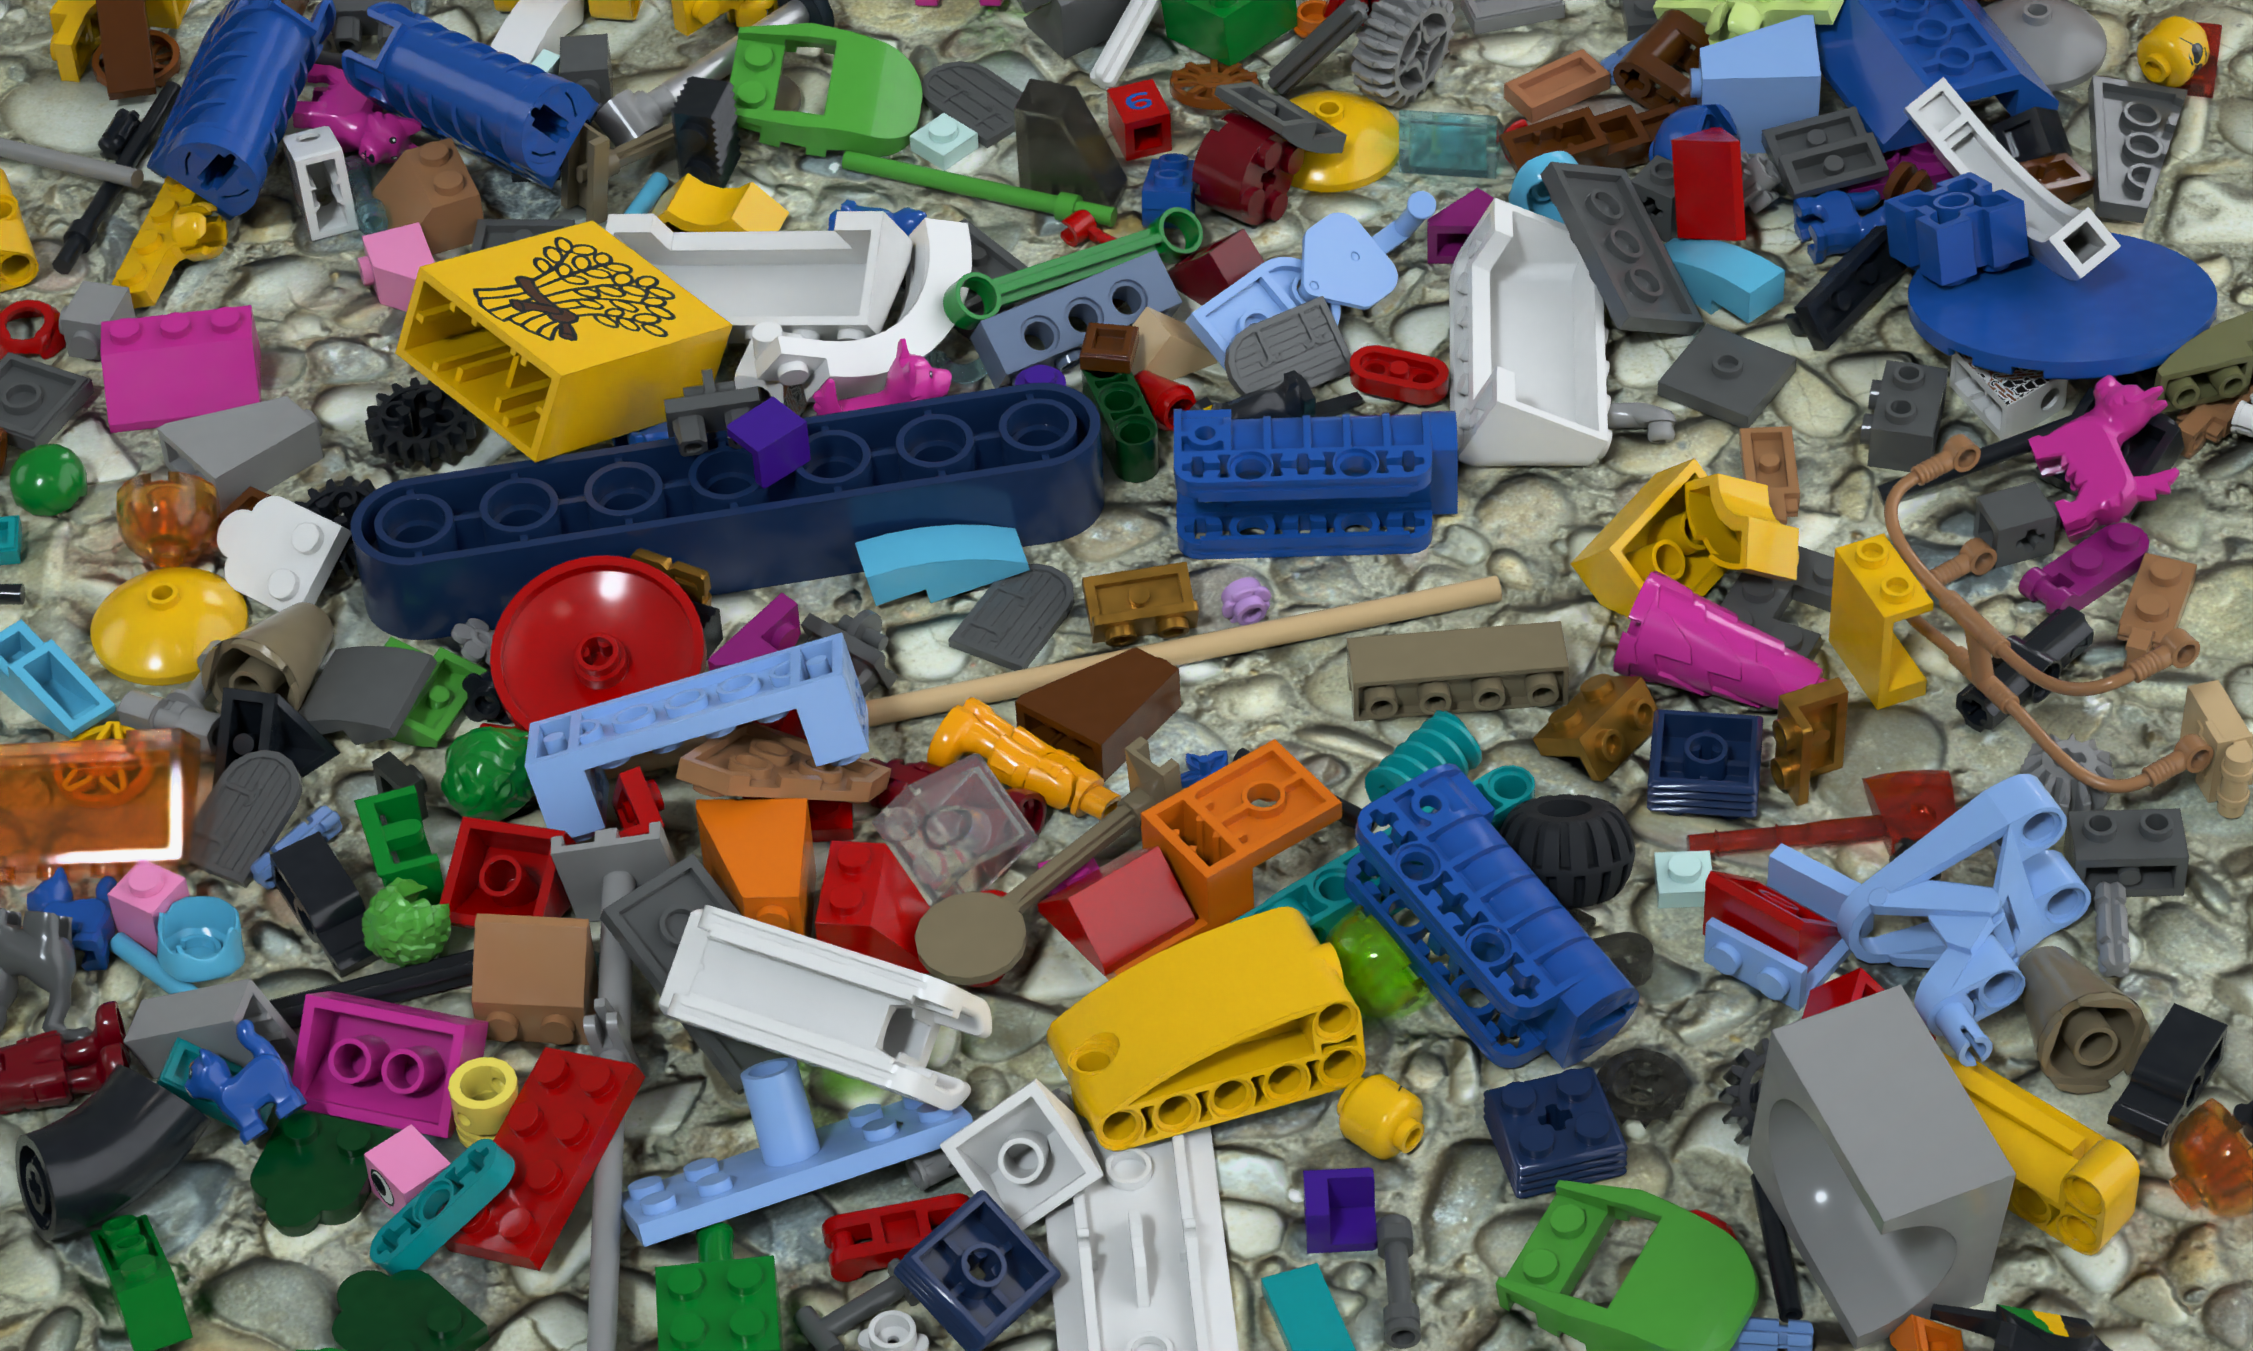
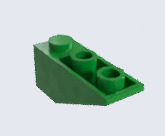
[90,1214,193,1351]

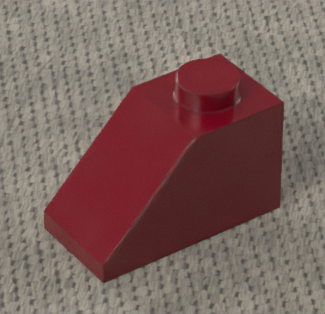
[1167,229,1264,305]

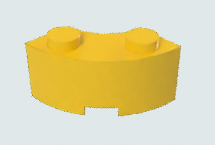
[651,173,789,232]
[1685,473,1799,581]

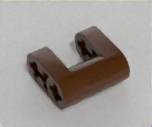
[1613,9,1710,110]

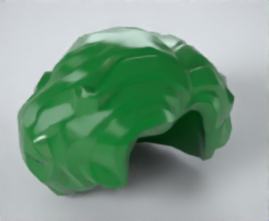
[441,726,535,821]

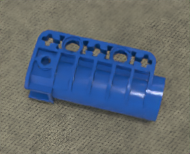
[147,0,336,221]
[341,1,599,189]
[1174,409,1458,560]
[1344,763,1640,1068]

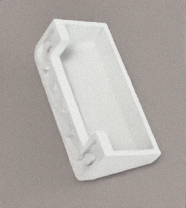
[1449,197,1612,466]
[606,211,913,348]

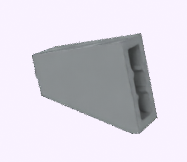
[157,396,323,514]
[123,978,299,1080]

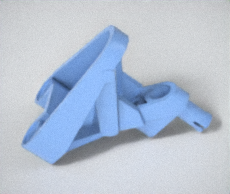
[1837,774,2091,1067]

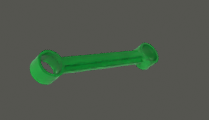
[943,207,1203,330]

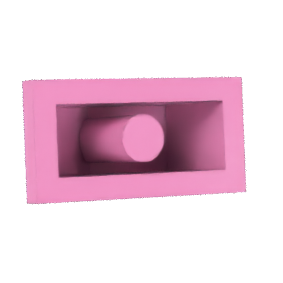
[357,222,435,312]

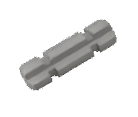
[2094,881,2131,978]

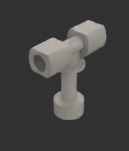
[117,640,221,756]

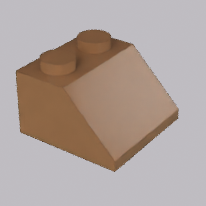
[365,138,484,255]
[472,913,598,1045]

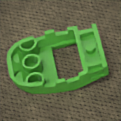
[730,23,923,157]
[1495,1180,1759,1351]

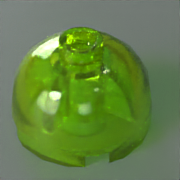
[1324,904,1430,1019]

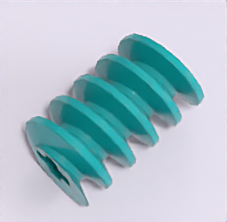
[1365,710,1482,809]

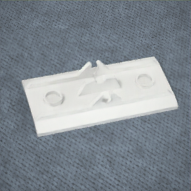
[1045,1126,1239,1351]

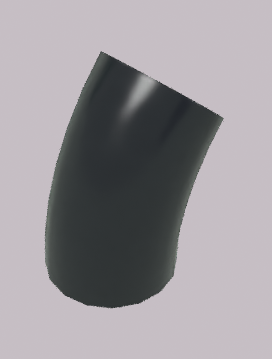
[15,1064,211,1241]

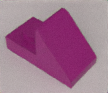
[708,593,801,671]

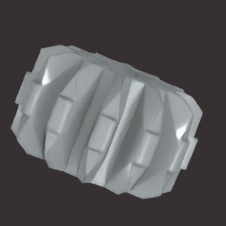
[2020,733,2115,817]

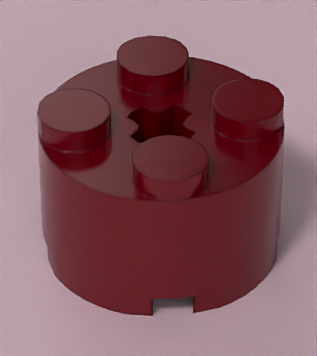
[1192,113,1305,225]

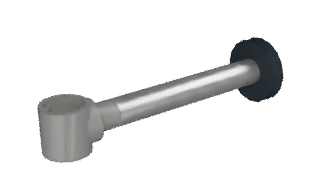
[594,0,835,147]

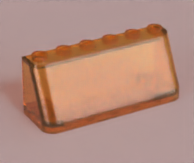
[0,728,201,883]

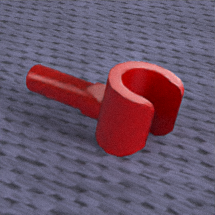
[1061,209,1117,247]

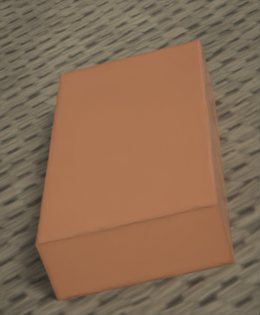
[1504,49,1611,123]

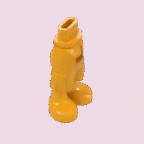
[927,697,1121,820]

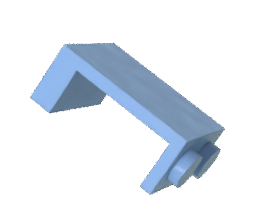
[1704,843,1874,1011]

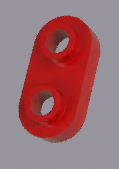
[1350,345,1449,406]

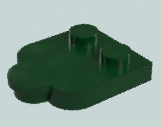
[250,1109,394,1237]
[332,1270,490,1351]

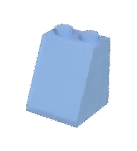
[1690,15,1821,154]

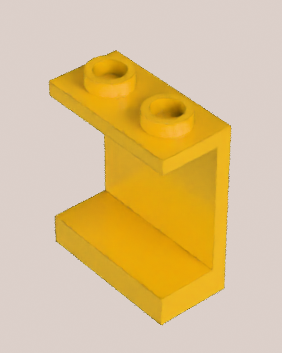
[1828,533,1934,710]

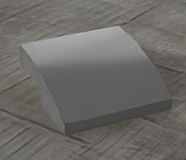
[1214,82,1347,154]
[1761,106,1889,199]
[298,646,438,745]

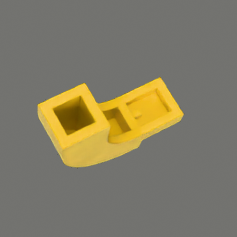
[49,0,191,82]

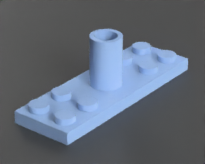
[621,1057,973,1247]

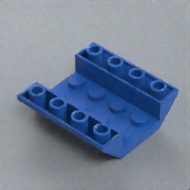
[1815,0,2059,153]

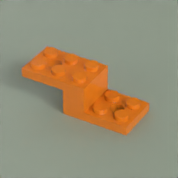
[1105,739,1342,980]

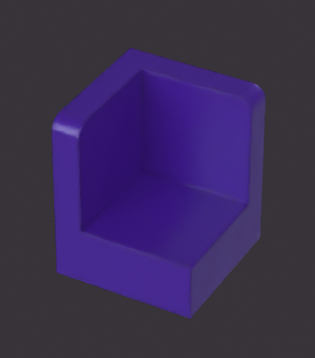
[727,397,811,489]
[1303,1167,1377,1254]

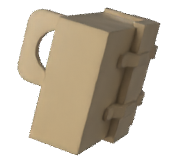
[2179,680,2253,819]

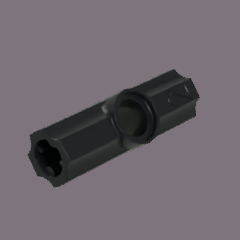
[1956,606,2094,733]

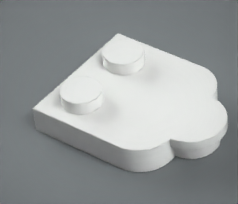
[217,496,351,612]

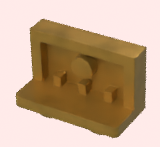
[1082,562,1199,646]
[1533,673,1658,781]
[1770,677,1849,806]

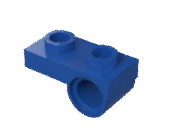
[1142,153,1199,229]

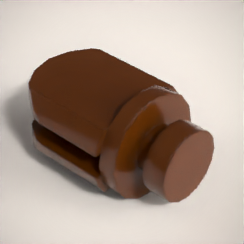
[1882,161,1934,200]

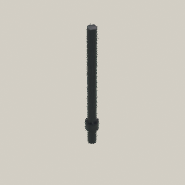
[52,81,181,274]

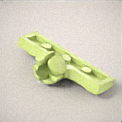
[1653,0,1844,45]

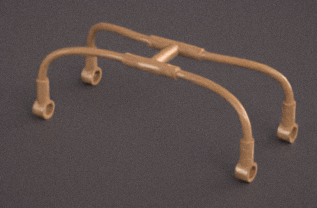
[1884,434,2214,794]

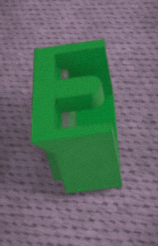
[354,785,444,906]

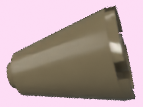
[201,602,334,714]
[2018,946,2150,1095]

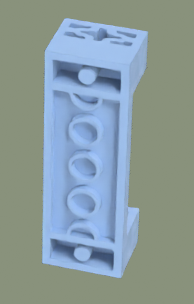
[525,632,869,842]

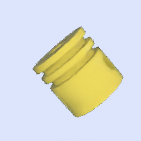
[448,1057,520,1148]

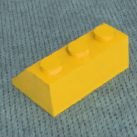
[1570,458,1729,618]

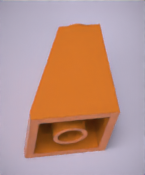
[696,798,816,938]

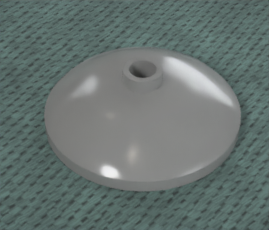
[1982,0,2107,92]

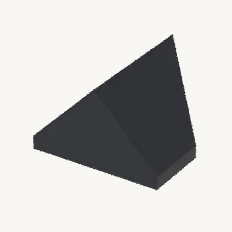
[212,687,340,789]

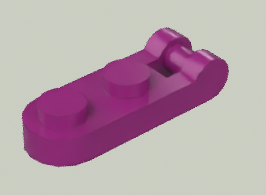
[2018,522,2150,615]

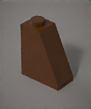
[1015,647,1181,782]

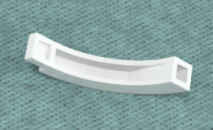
[1903,77,2121,281]
[754,218,972,402]

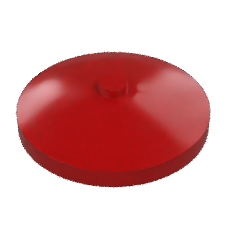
[490,555,707,732]

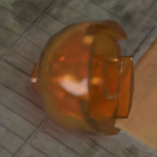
[116,471,220,568]
[2168,1098,2253,1218]

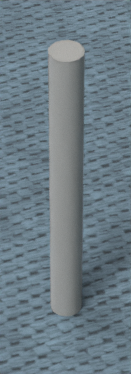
[0,137,144,188]

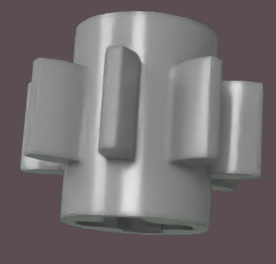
[1741,151,1781,214]

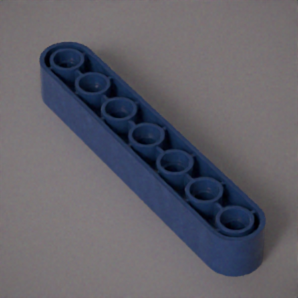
[351,382,1105,640]

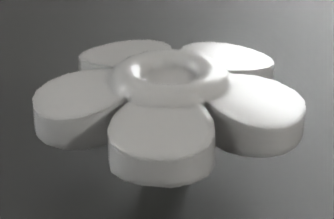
[451,618,495,665]

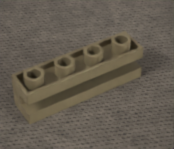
[1347,621,1569,721]

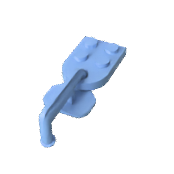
[1185,191,1436,371]

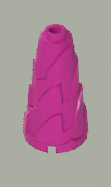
[1613,571,1827,709]

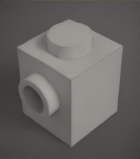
[59,281,136,361]

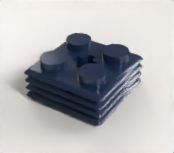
[1647,709,1763,819]
[1483,1067,1628,1199]
[894,1190,1061,1351]

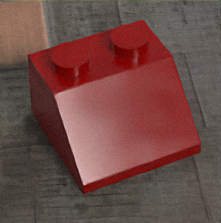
[439,816,577,929]
[815,840,946,974]

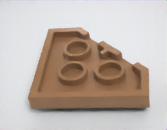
[676,722,891,804]

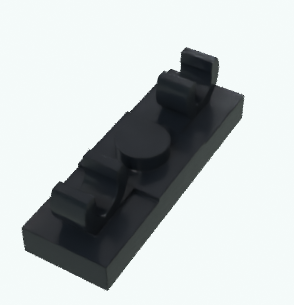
[1784,225,1907,350]

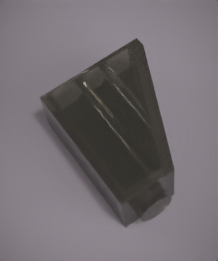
[1014,79,1128,208]

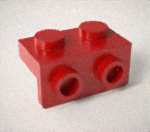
[611,766,665,838]

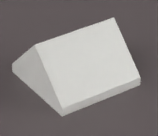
[939,1078,1103,1231]

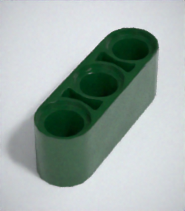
[1081,370,1160,483]

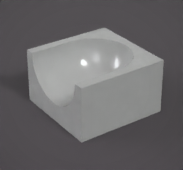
[1747,985,2016,1350]

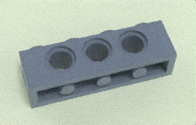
[970,250,1183,388]

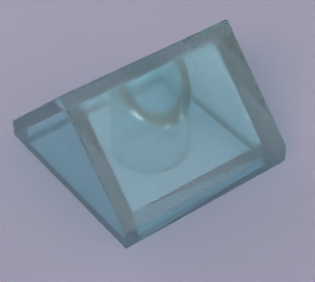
[1399,110,1504,179]

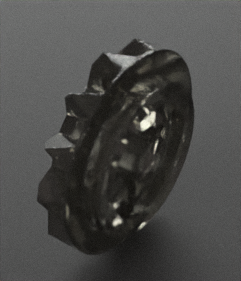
[1597,1049,1688,1129]

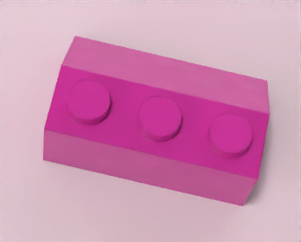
[101,305,261,433]
[292,991,489,1139]

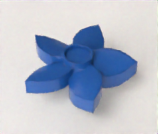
[1180,750,1228,788]

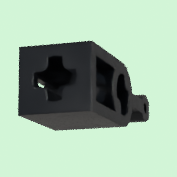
[270,831,382,978]
[2107,1003,2228,1146]

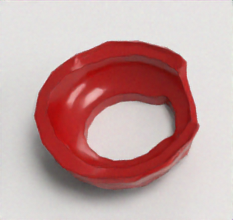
[0,300,66,360]

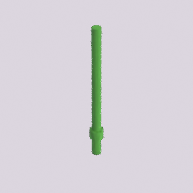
[842,150,1118,227]

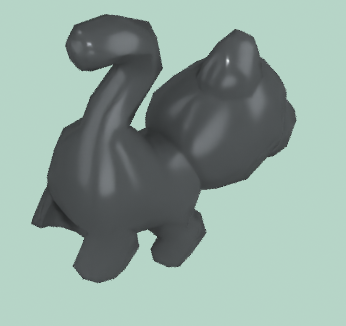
[0,908,92,1044]

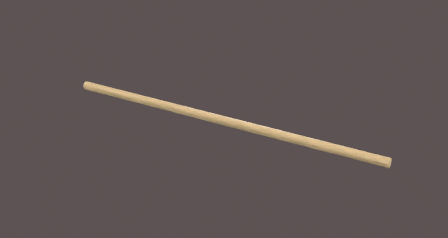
[604,575,1502,780]

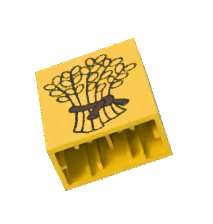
[395,220,733,463]

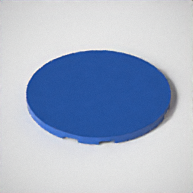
[1908,233,2217,380]

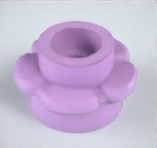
[1221,577,1271,625]

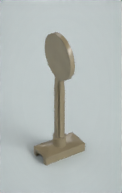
[561,73,801,224]
[915,736,1182,985]

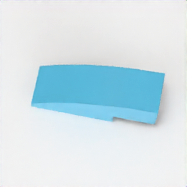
[1664,237,1785,324]
[855,524,1030,606]
[0,619,116,738]

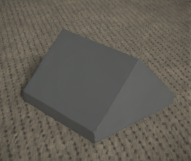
[1023,0,1130,60]

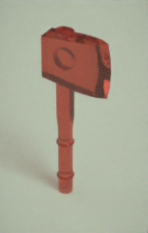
[1686,770,1961,857]

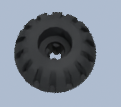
[1499,794,1635,909]

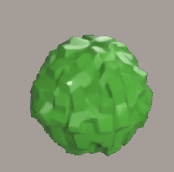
[362,877,452,967]

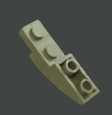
[2154,311,2253,414]

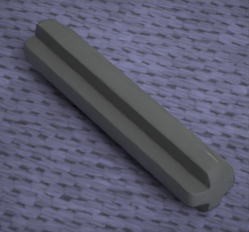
[1268,0,1369,94]

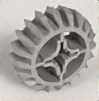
[1351,0,1455,108]

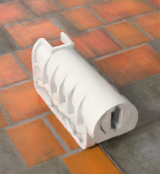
[658,905,992,1111]

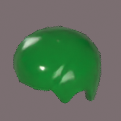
[10,444,88,517]

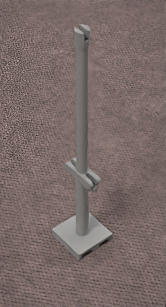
[550,821,676,1351]

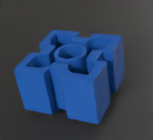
[1884,172,2029,287]

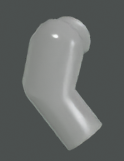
[1607,402,1677,444]

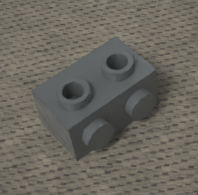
[1860,360,1948,472]
[2063,808,2189,898]

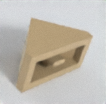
[1131,307,1217,381]

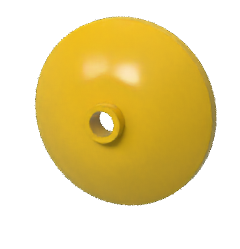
[1289,90,1402,192]
[90,567,249,686]

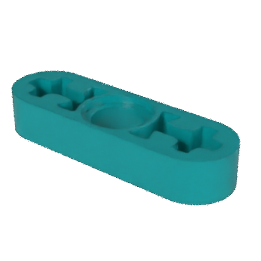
[370,1139,515,1275]

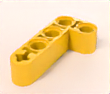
[1968,1095,2140,1255]

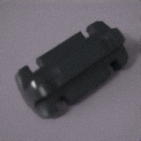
[98,108,141,161]

